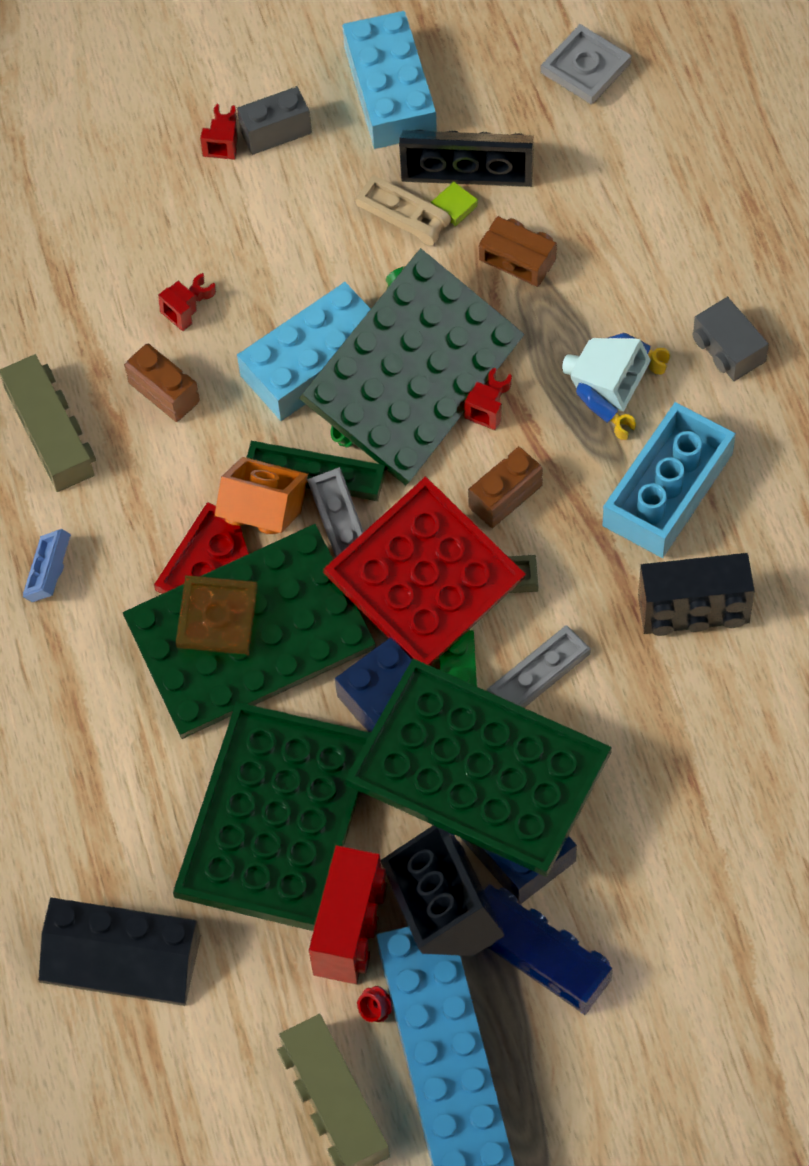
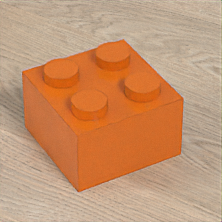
[215,457,308,534]

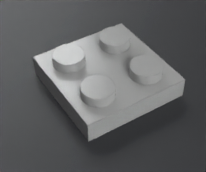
[541,24,631,105]

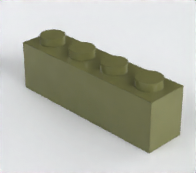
[0,354,96,492]
[277,1014,390,1166]

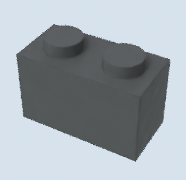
[237,86,312,155]
[692,296,769,382]

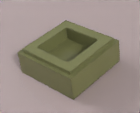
[508,555,538,593]

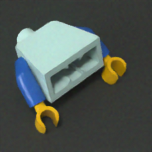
[562,333,670,440]

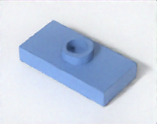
[23,529,71,602]

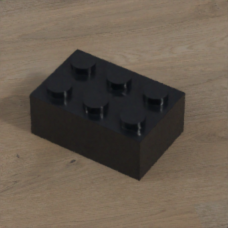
[638,553,755,636]

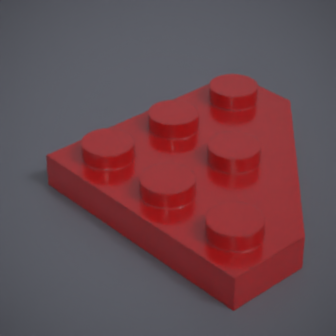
[154,502,249,594]

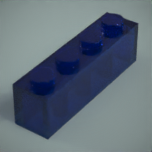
[484,884,612,1015]

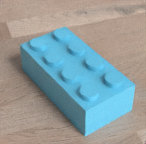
[342,10,437,149]
[237,282,370,421]
[602,402,736,558]

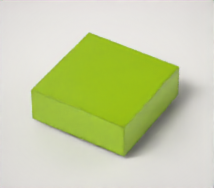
[431,181,478,227]

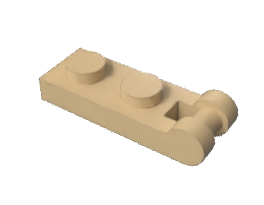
[356,175,452,246]

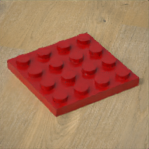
[323,476,526,666]

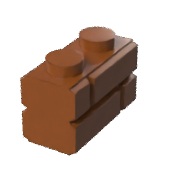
[479,216,557,287]
[124,343,200,422]
[468,446,543,528]

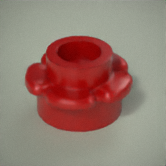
[357,986,393,1022]

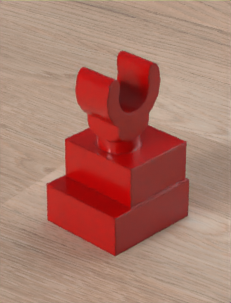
[200,104,238,160]
[158,273,216,332]
[464,368,512,431]

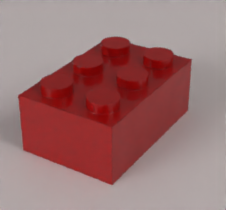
[309,845,388,985]

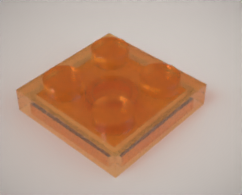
[176,575,258,654]

